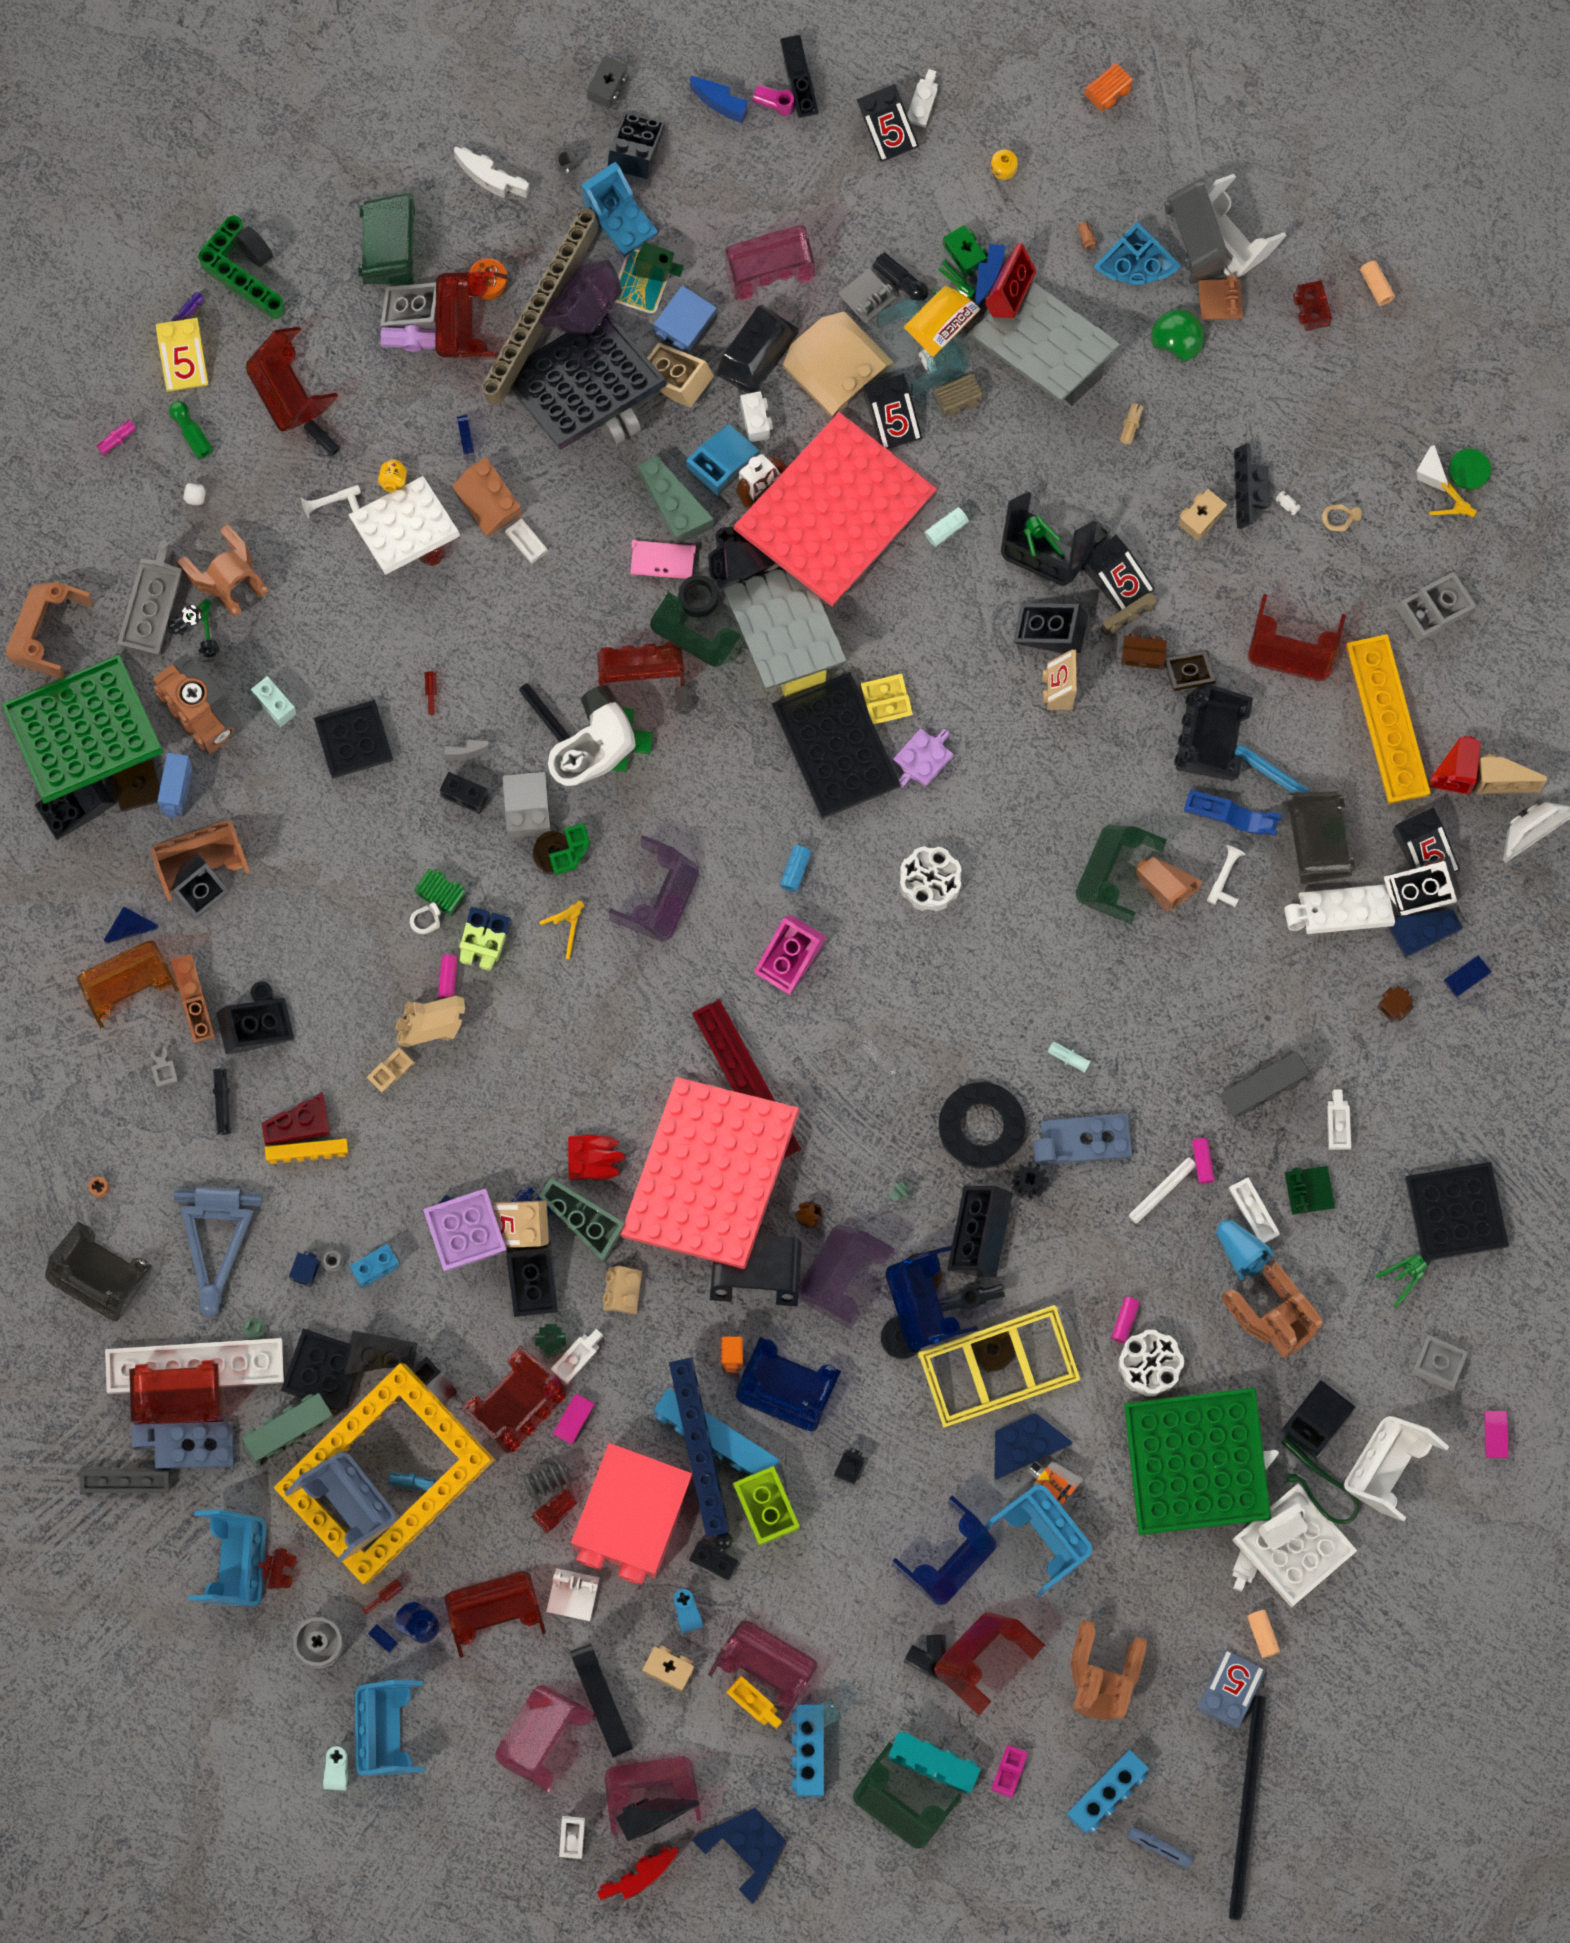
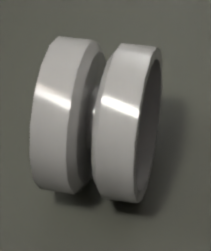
[599,407,641,447]
[293,1617,344,1669]

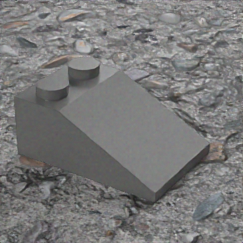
[380,282,452,331]
[503,772,551,838]

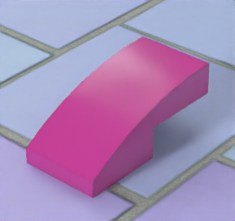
[553,1393,595,1445]
[1484,1411,1508,1458]
[991,1745,1028,1798]

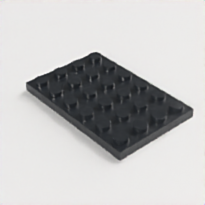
[772,672,901,819]

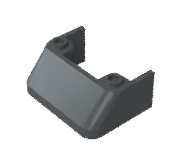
[1164,180,1227,284]

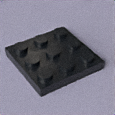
[314,700,394,779]
[281,1328,358,1412]

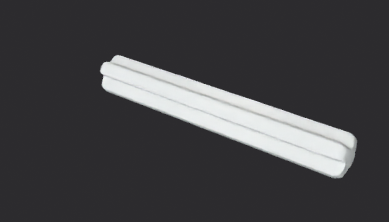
[1129,1157,1196,1223]

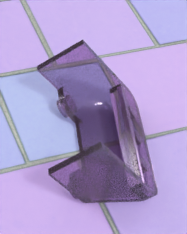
[609,835,699,942]

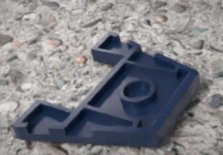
[692,1808,786,1904]

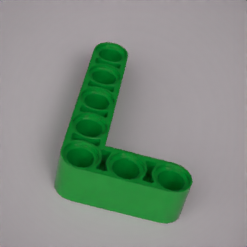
[198,216,285,319]

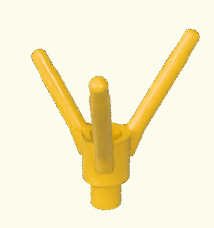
[1429,480,1477,518]
[539,900,584,960]

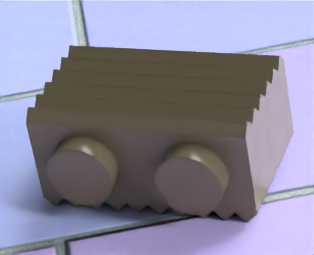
[933,373,983,417]

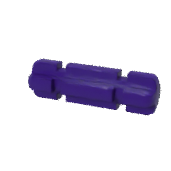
[171,292,205,322]

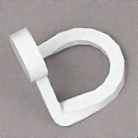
[410,902,440,935]

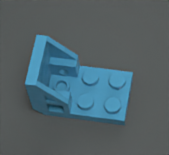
[581,162,658,258]

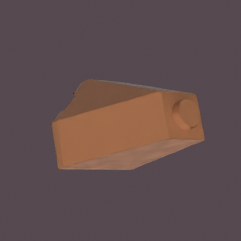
[1135,856,1202,914]

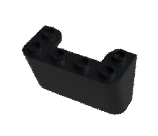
[1174,683,1253,781]
[710,1235,802,1307]

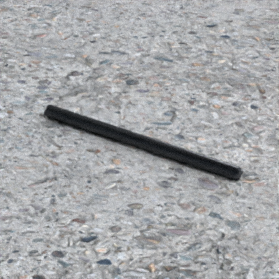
[1229,1695,1266,1920]

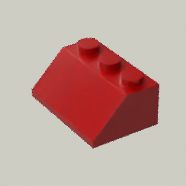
[985,243,1037,318]

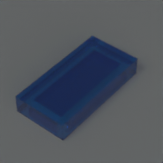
[1444,955,1491,998]

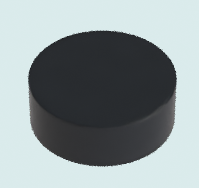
[251,981,273,1002]

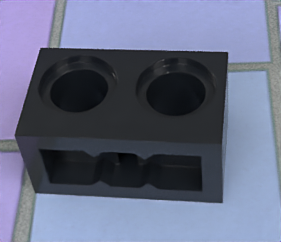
[439,772,489,814]

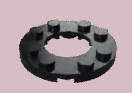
[938,1082,1026,1169]

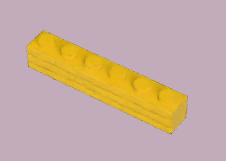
[265,1139,349,1164]

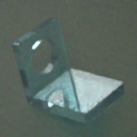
[805,1699,842,1732]

